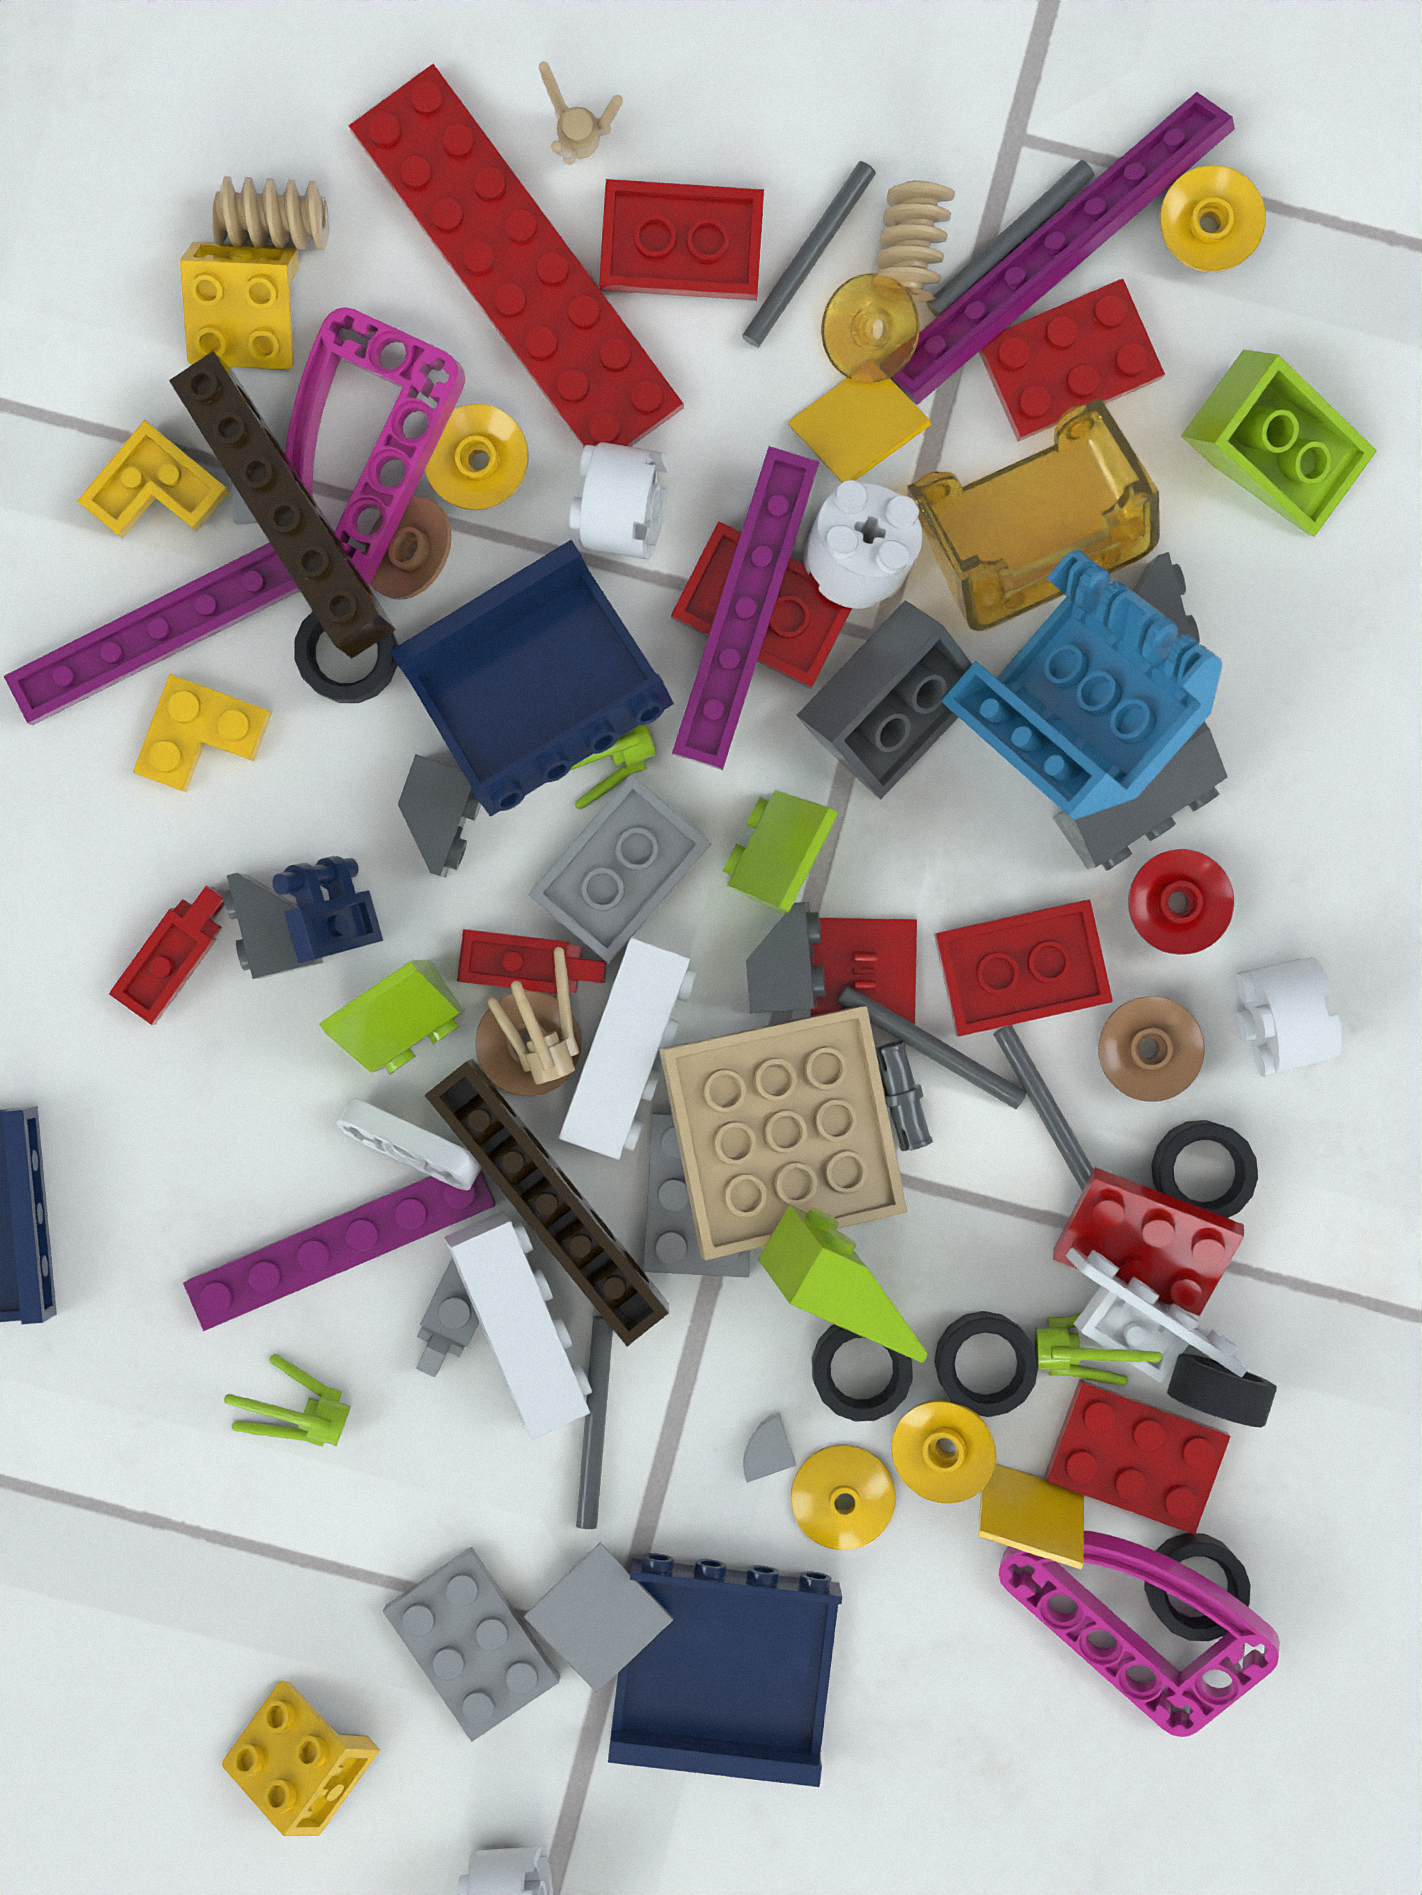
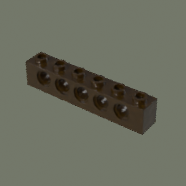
[169,351,396,659]
[424,1059,670,1347]

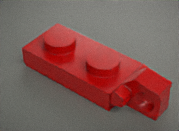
[109,886,225,1025]
[457,929,607,994]

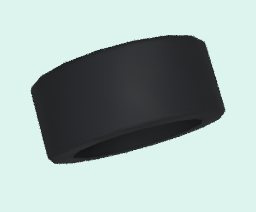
[294,611,398,703]
[1151,1120,1258,1218]
[934,1311,1039,1417]
[811,1324,913,1422]
[1167,1353,1277,1428]
[1144,1533,1251,1642]

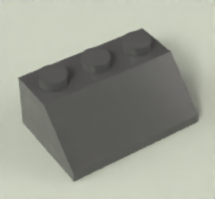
[796,600,972,799]
[1052,721,1228,871]

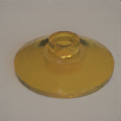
[821,273,920,383]

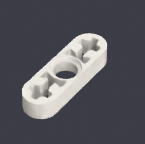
[336,1099,482,1190]

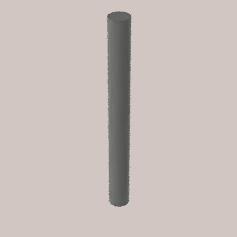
[926,160,1094,317]
[742,161,876,348]
[836,984,1026,1110]
[993,1025,1094,1191]
[576,1316,613,1529]

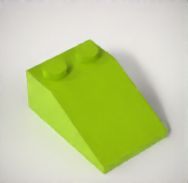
[1181,349,1377,537]
[722,790,839,914]
[319,960,465,1075]
[758,1204,928,1363]

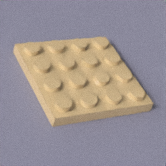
[659,1006,907,1260]

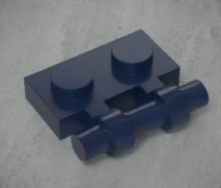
[272,856,383,964]

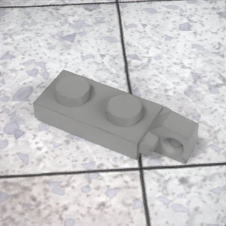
[416,1258,480,1378]

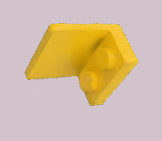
[180,242,299,370]
[222,1681,380,1836]

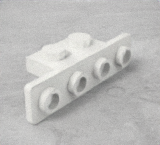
[1066,1247,1248,1383]

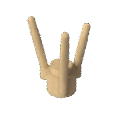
[539,61,623,165]
[487,947,580,1084]

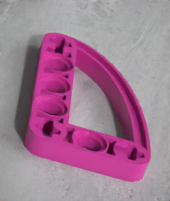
[285,307,465,586]
[998,1530,1280,1737]

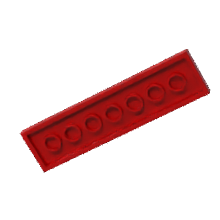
[348,64,684,448]

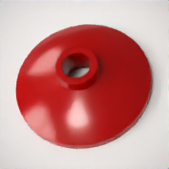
[1128,849,1234,955]

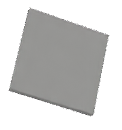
[523,1542,673,1693]

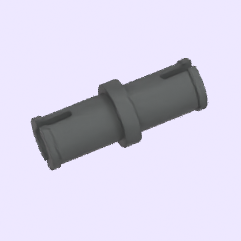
[875,1041,933,1151]

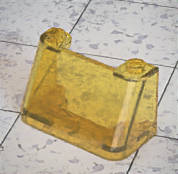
[907,398,1160,631]

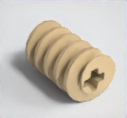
[212,176,328,250]
[872,180,955,302]

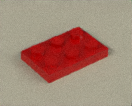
[599,179,764,301]
[979,278,1165,442]
[671,521,852,689]
[934,899,1113,1037]
[1053,1167,1244,1316]
[1044,1379,1231,1535]

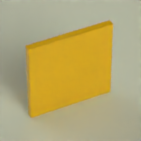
[788,360,932,483]
[978,1464,1084,1569]

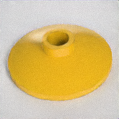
[1160,165,1266,272]
[425,404,529,510]
[891,1400,997,1504]
[791,1444,896,1550]

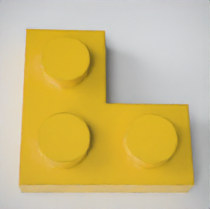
[77,420,230,539]
[133,674,272,792]

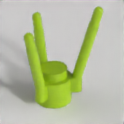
[570,725,656,809]
[1035,1313,1163,1386]
[224,1354,351,1447]

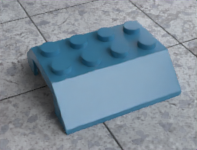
[941,550,1222,820]

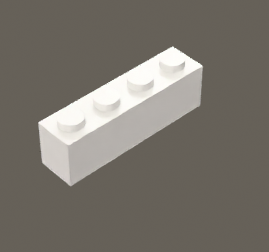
[558,937,697,1160]
[444,1211,592,1440]

